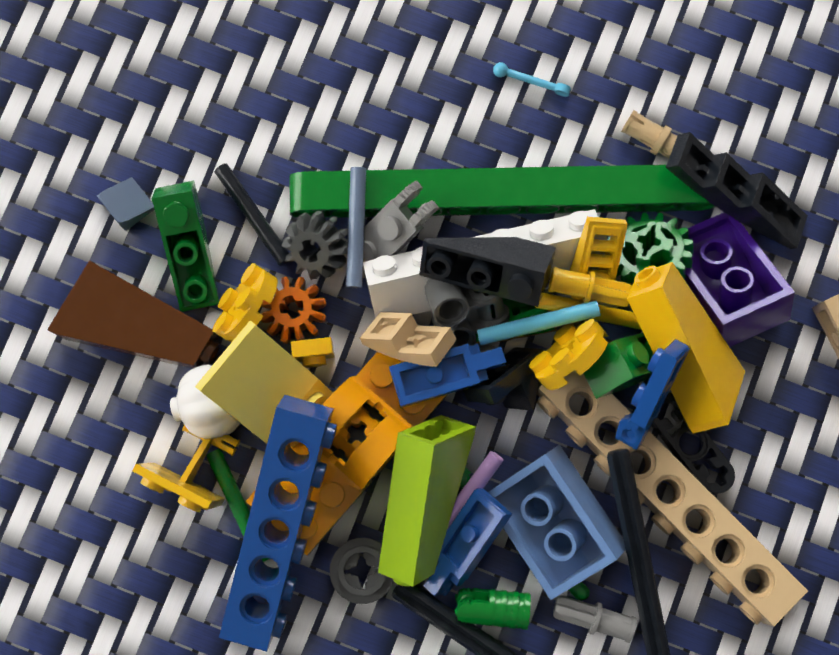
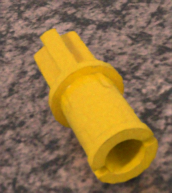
[548,266,632,307]

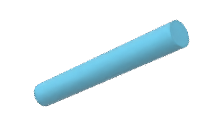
[477,300,601,345]

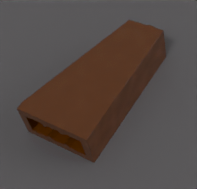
[47,260,220,369]

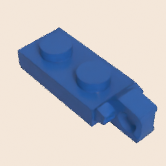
[615,339,690,450]
[389,344,506,408]
[423,488,512,596]

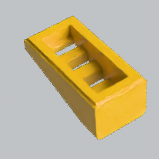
[569,216,628,303]

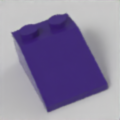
[684,212,795,347]

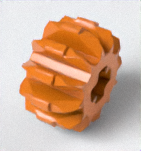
[261,277,327,344]

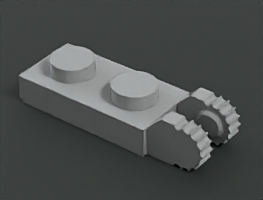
[363,181,438,277]

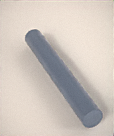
[346,167,366,288]

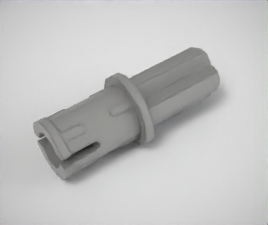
[553,595,637,643]

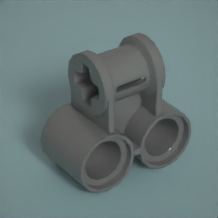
[425,278,510,349]

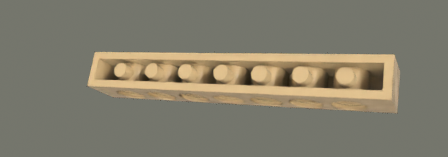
[537,370,808,626]

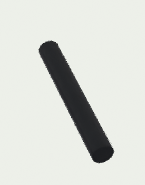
[214,163,289,266]

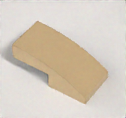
[359,312,457,367]

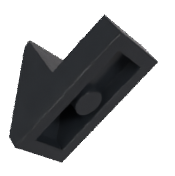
[463,347,543,411]

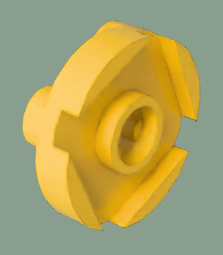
[213,263,278,343]
[529,319,608,390]

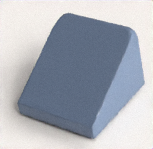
[97,177,154,232]

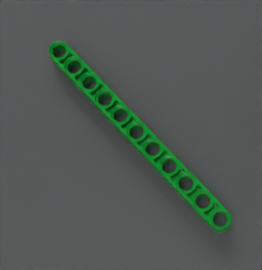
[289,165,716,218]

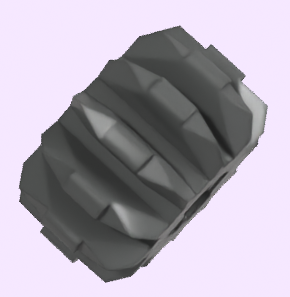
[281,210,348,280]

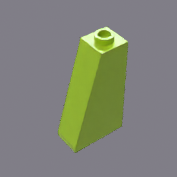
[378,415,476,587]

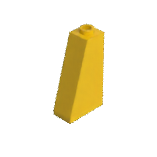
[627,262,745,434]

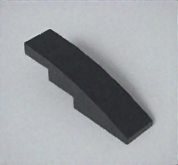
[666,132,808,249]

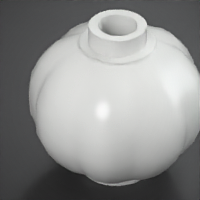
[170,364,240,439]

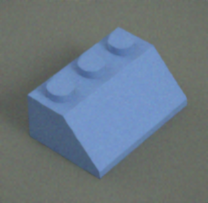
[488,444,626,600]

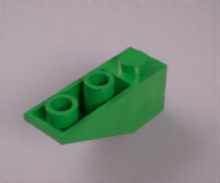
[152,180,219,312]
[583,333,654,399]

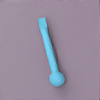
[493,62,571,97]

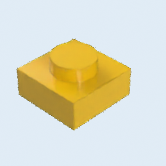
[291,337,335,368]

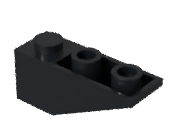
[419,237,556,307]

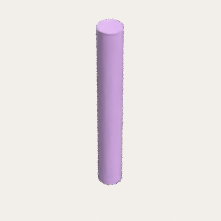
[447,451,504,530]

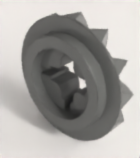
[330,538,393,604]

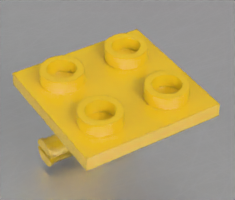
[132,425,240,512]

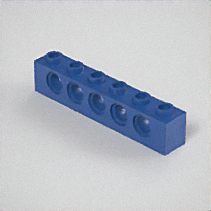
[219,395,337,652]

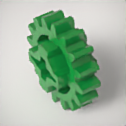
[607,212,693,284]

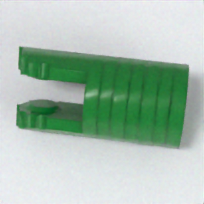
[455,588,531,630]

